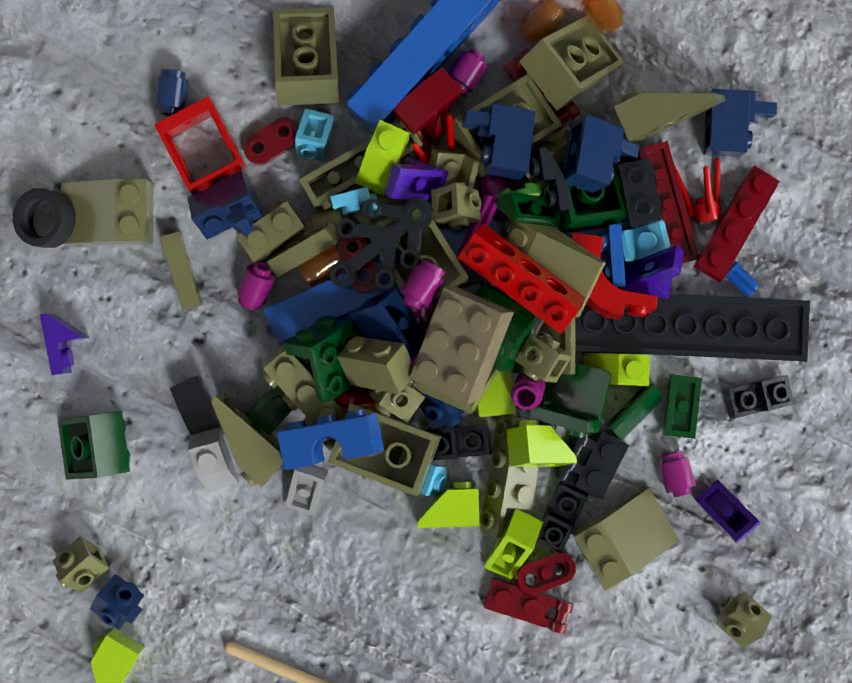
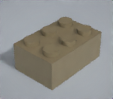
[410,287,514,405]

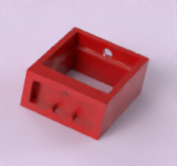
[154,96,247,194]

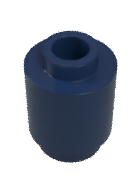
[154,69,188,116]

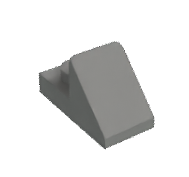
[285,465,328,516]

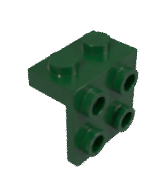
[284,316,356,403]
[529,362,612,438]

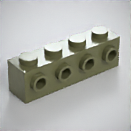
[299,122,423,211]
[261,342,347,452]

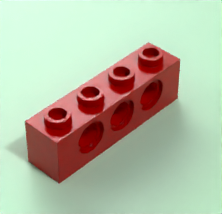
[457,223,585,334]

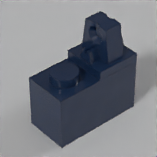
[704,89,777,157]
[461,103,536,180]
[562,114,639,193]
[187,170,262,240]
[350,289,426,358]

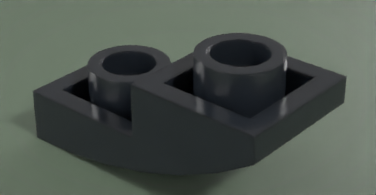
[529,147,573,214]
[170,375,225,435]
[723,375,794,419]
[426,424,492,461]
[537,480,588,553]

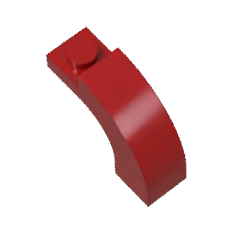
[570,232,658,320]

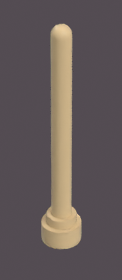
[224,641,330,683]

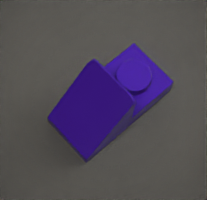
[384,157,449,200]
[623,244,684,299]
[40,313,89,375]
[695,480,760,544]

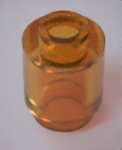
[519,0,565,43]
[581,0,626,34]
[297,245,343,287]

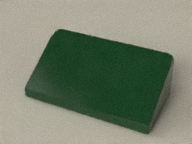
[495,192,562,227]
[606,383,663,441]

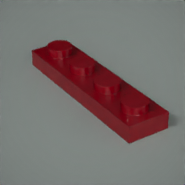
[638,141,699,264]
[693,165,780,283]

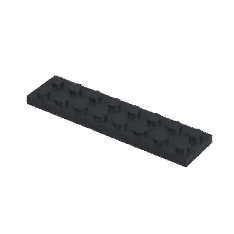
[575,294,810,362]

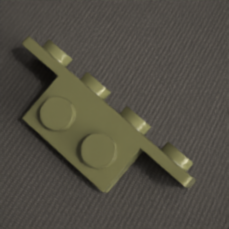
[480,414,539,538]

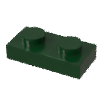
[663,374,702,439]

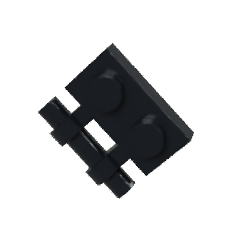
[556,431,629,500]

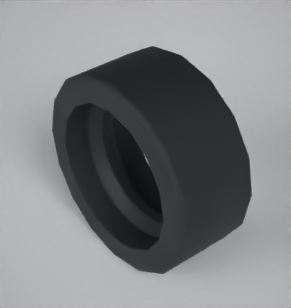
[13,188,76,248]

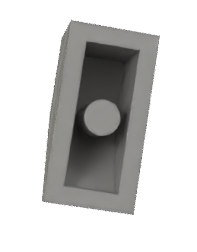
[188,427,239,492]

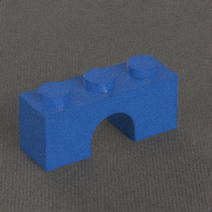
[277,409,384,470]

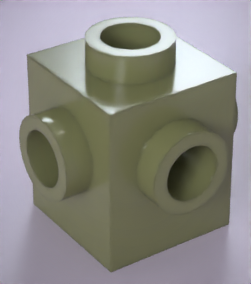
[431,182,481,230]
[515,333,572,383]
[369,379,425,422]
[52,536,109,593]
[716,591,772,648]

